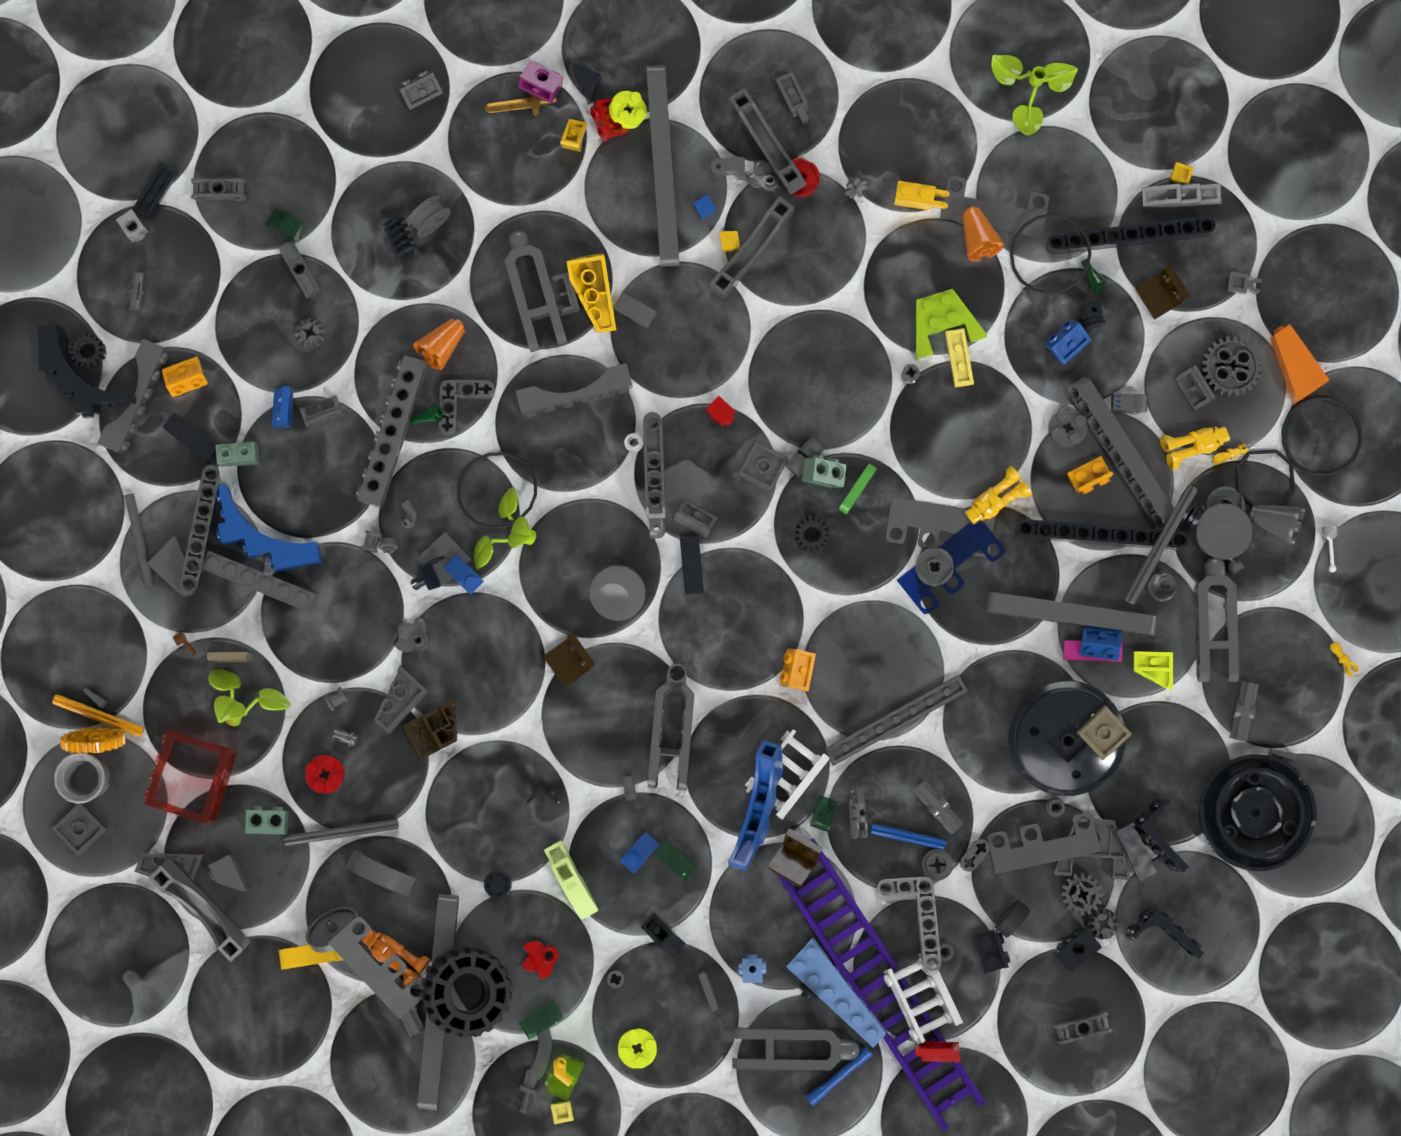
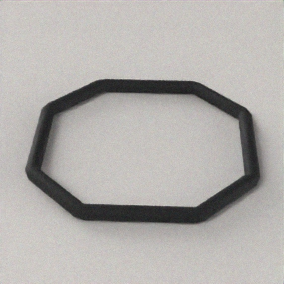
[1235,449,1295,507]

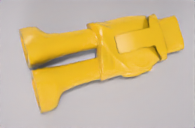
[1160,426,1230,470]
[965,466,1032,524]

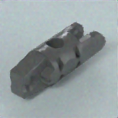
[848,788,868,839]

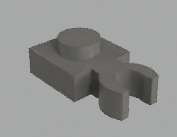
[1226,272,1262,295]

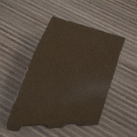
[402,699,457,761]

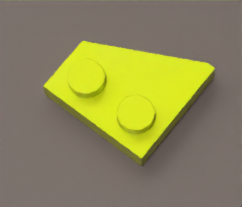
[1133,651,1173,690]

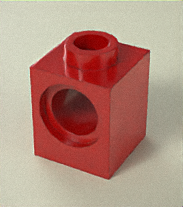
[706,396,735,427]

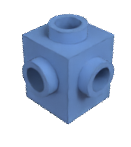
[738,954,766,983]

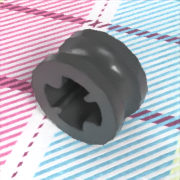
[607,970,625,988]

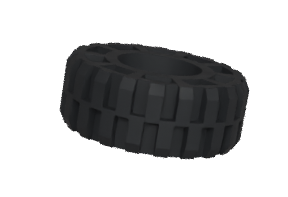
[420,946,512,1038]

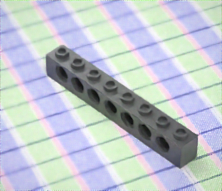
[356,355,428,509]

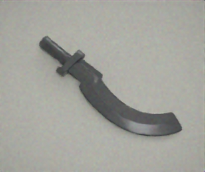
[519,1013,552,1114]

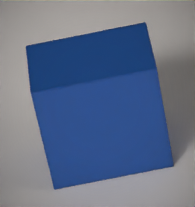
[693,195,716,220]

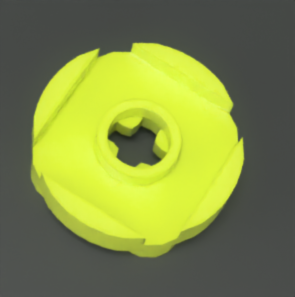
[609,91,647,129]
[618,1028,657,1069]

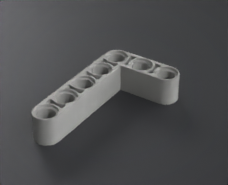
[876,877,941,976]

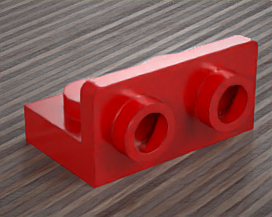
[590,97,629,142]
[915,1041,960,1062]

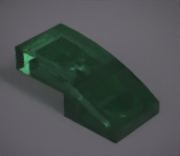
[653,840,697,881]
[519,1000,564,1040]

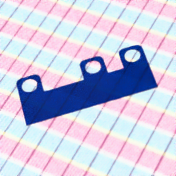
[897,520,1006,614]

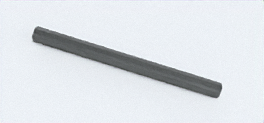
[1125,485,1197,604]

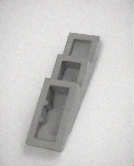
[1142,183,1222,207]

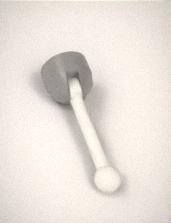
[1322,526,1338,572]

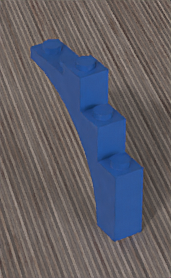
[216,484,323,572]
[728,740,783,871]

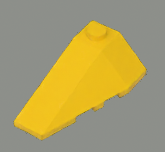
[566,253,616,333]

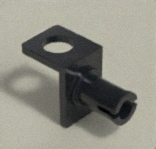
[411,556,445,591]

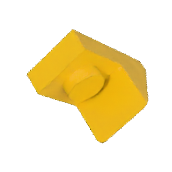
[560,119,587,152]

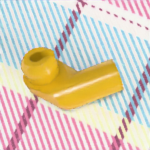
[553,1057,574,1086]

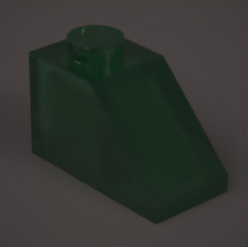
[265,208,307,244]

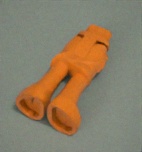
[362,929,430,987]

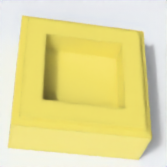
[551,1100,574,1124]

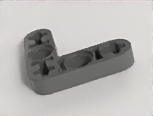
[439,380,496,436]

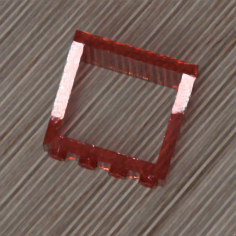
[144,730,238,825]

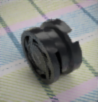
[1180,499,1206,529]
[484,871,512,898]

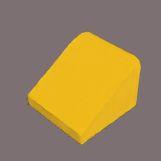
[719,231,740,253]

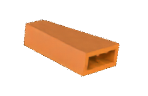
[1270,324,1329,404]

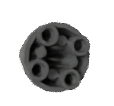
[1249,504,1306,545]

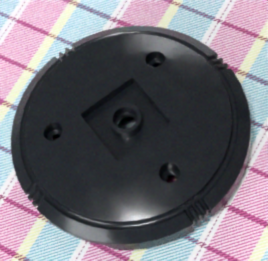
[1008,680,1126,796]
[1199,754,1317,871]

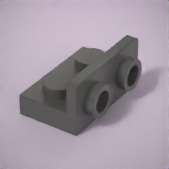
[398,70,443,110]

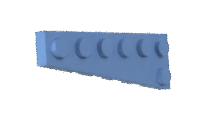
[787,938,887,1048]

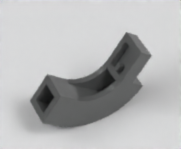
[346,850,416,896]

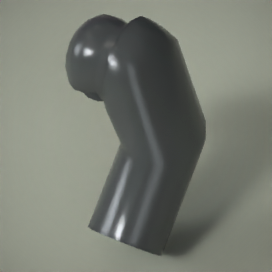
[401,500,418,529]

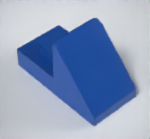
[443,554,484,595]
[620,832,660,873]

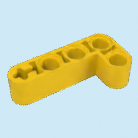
[278,945,343,970]

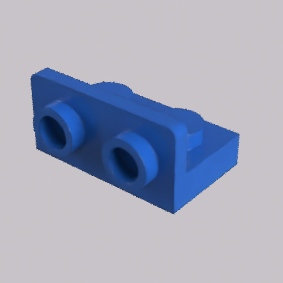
[1044,321,1092,365]
[272,386,294,428]
[1080,626,1122,660]

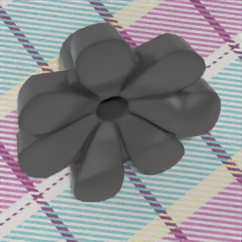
[845,177,868,199]

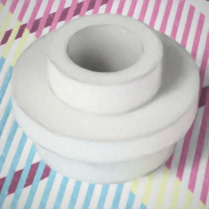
[624,433,643,452]

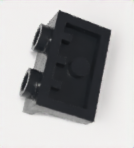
[973,929,1010,974]

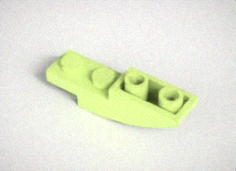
[544,841,599,920]

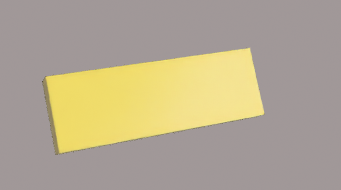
[945,328,974,388]

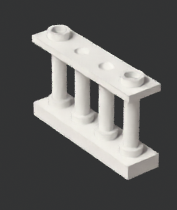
[745,729,830,819]
[883,953,963,1043]

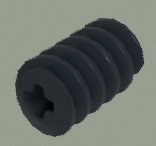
[382,217,417,260]

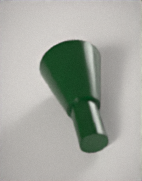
[1081,259,1107,293]
[410,404,443,425]

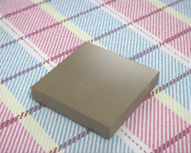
[207,652,253,663]
[1077,705,1132,761]

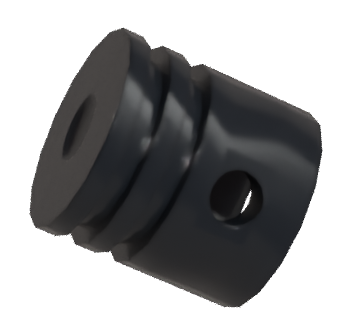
[1077,301,1106,330]

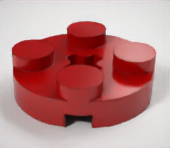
[783,158,820,197]
[305,755,345,794]

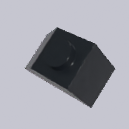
[641,913,686,958]

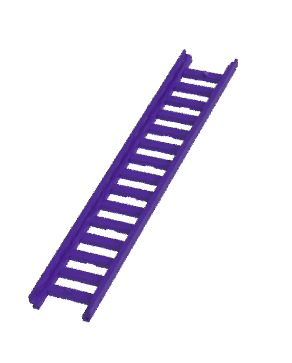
[777,838,986,1132]

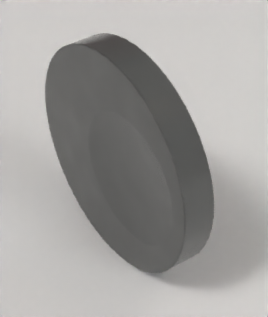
[1195,504,1252,560]
[590,565,646,621]
[306,906,361,953]

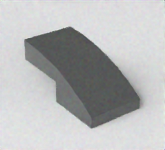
[613,292,657,329]

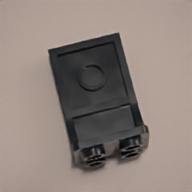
[1135,799,1189,872]
[1124,908,1204,959]

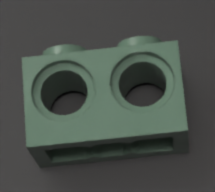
[216,442,259,467]
[802,455,846,488]
[245,806,288,834]

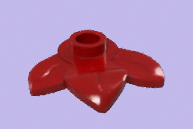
[522,941,559,979]

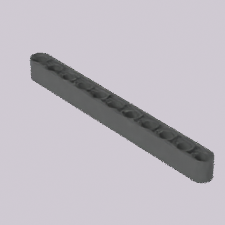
[646,65,679,267]
[417,894,459,1110]

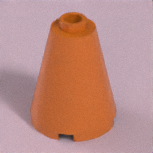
[962,206,1004,261]
[413,319,465,371]

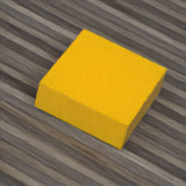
[1169,162,1194,185]

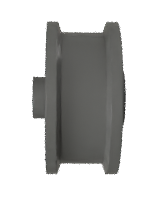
[406,195,451,238]

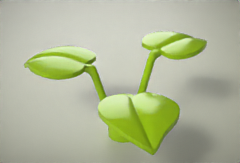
[991,55,1078,135]
[474,487,536,569]
[208,669,291,726]

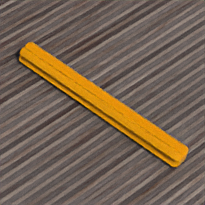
[52,695,144,737]

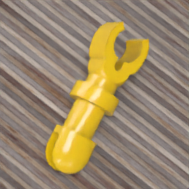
[1212,444,1249,465]
[1330,642,1360,677]

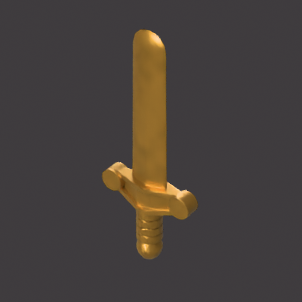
[484,94,557,117]

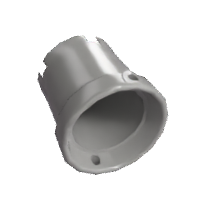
[54,752,110,804]

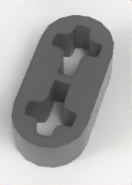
[959,839,990,872]

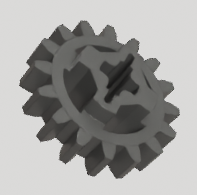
[1060,873,1104,916]

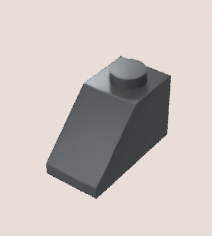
[208,854,250,892]

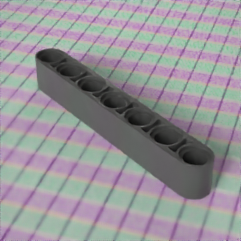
[179,465,220,596]

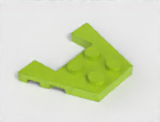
[916,289,987,360]

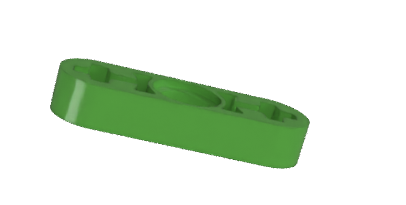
[839,464,877,514]

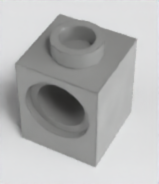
[116,209,148,242]

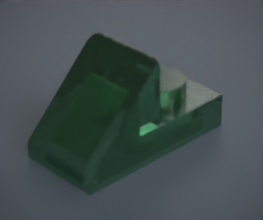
[810,795,838,832]

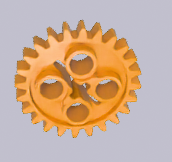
[60,727,126,754]

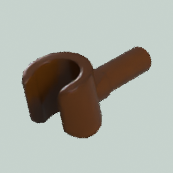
[173,633,197,656]

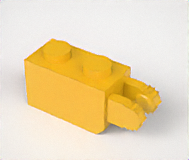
[894,181,950,210]

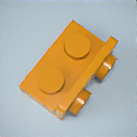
[162,356,208,397]
[1067,456,1114,494]
[780,649,816,692]

